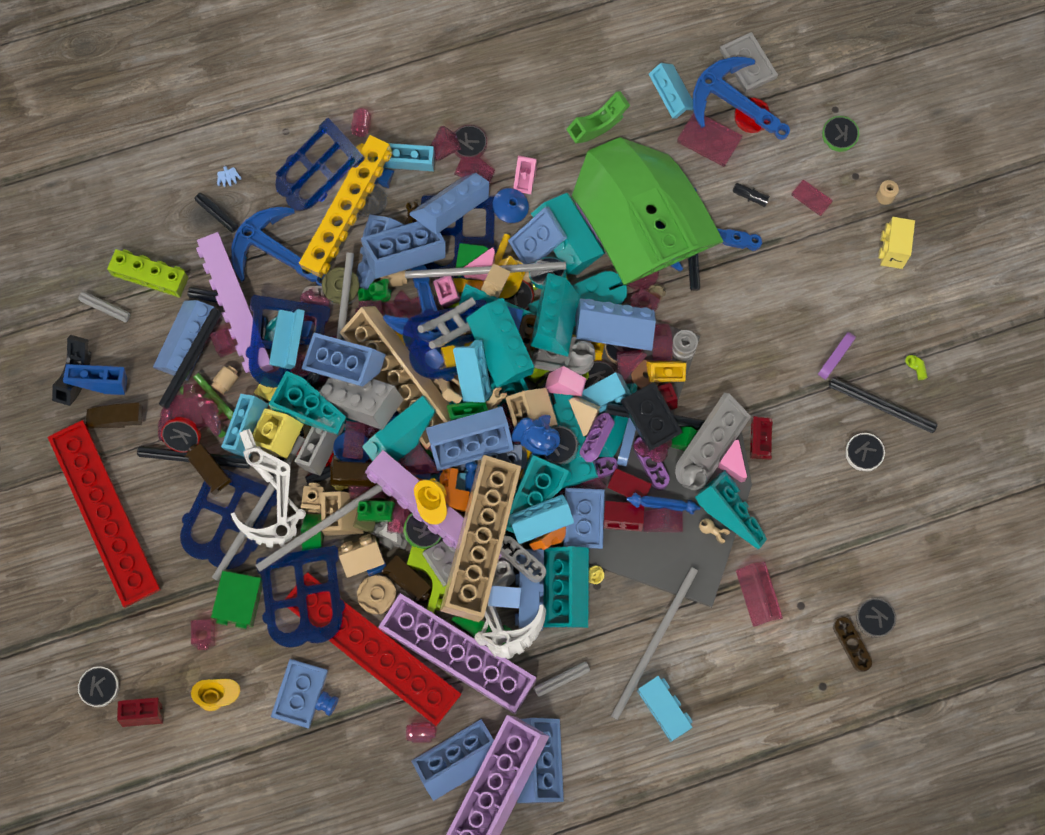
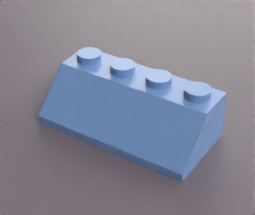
[410,173,489,234]
[361,221,445,279]
[575,299,656,351]
[153,300,216,381]
[301,333,386,387]
[426,407,514,471]
[517,718,564,803]
[412,719,494,801]

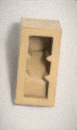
[481,263,510,298]

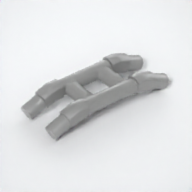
[418,297,476,349]

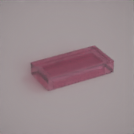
[791,180,833,216]
[342,421,365,459]

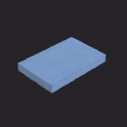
[508,207,567,264]
[563,488,605,549]
[271,659,328,729]

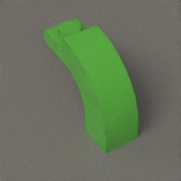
[566,91,630,143]

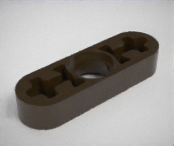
[833,617,872,672]

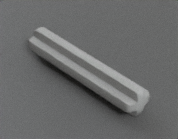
[78,291,131,322]
[534,662,590,697]

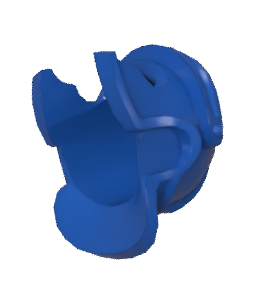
[511,415,560,456]

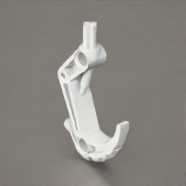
[231,429,306,548]
[475,556,546,659]

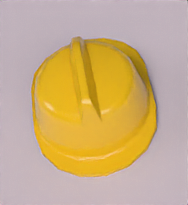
[497,256,525,298]
[414,478,447,525]
[191,679,240,711]

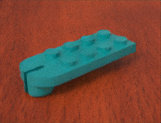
[528,271,627,326]
[549,393,599,490]

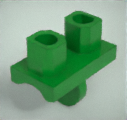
[358,279,391,307]
[357,501,395,522]

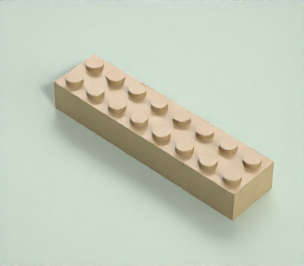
[340,306,450,450]
[440,455,521,622]

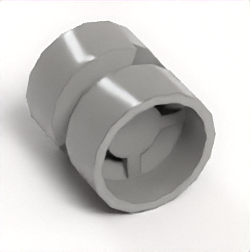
[671,330,698,361]

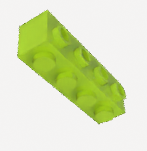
[107,249,189,298]

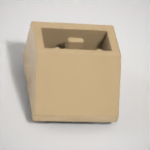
[505,388,558,428]
[321,491,364,536]
[338,534,385,578]

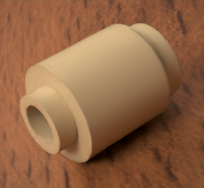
[876,180,899,205]
[380,270,407,287]
[211,366,239,394]

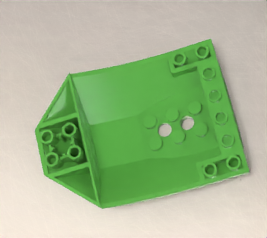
[571,137,723,286]

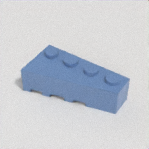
[515,549,544,631]

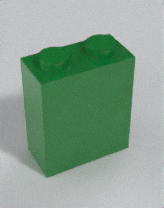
[211,571,264,630]

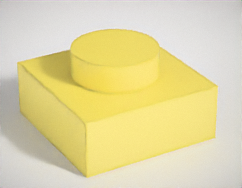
[254,377,278,402]

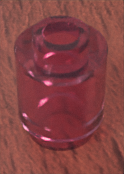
[351,108,371,137]
[406,722,436,743]

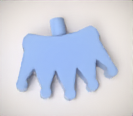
[217,166,241,187]

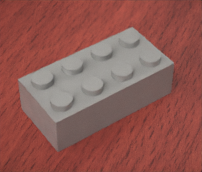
[319,377,404,430]

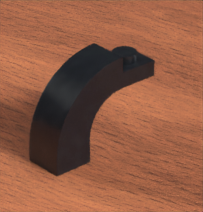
[52,335,91,406]

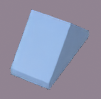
[488,586,521,608]

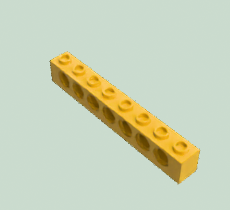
[299,135,392,278]

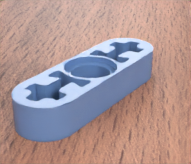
[617,418,636,467]

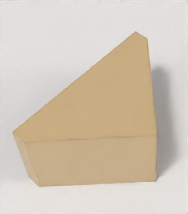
[569,396,601,436]

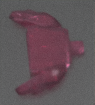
[157,384,222,442]

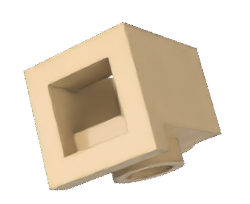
[301,483,325,513]

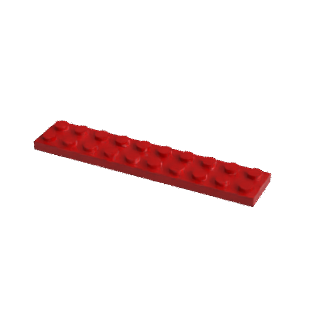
[47,420,161,608]
[282,572,462,727]

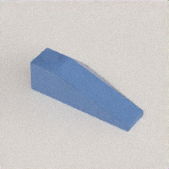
[356,214,405,289]

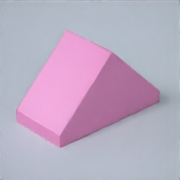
[513,155,537,194]
[463,248,495,280]
[433,276,461,308]
[545,366,586,397]
[718,440,747,482]

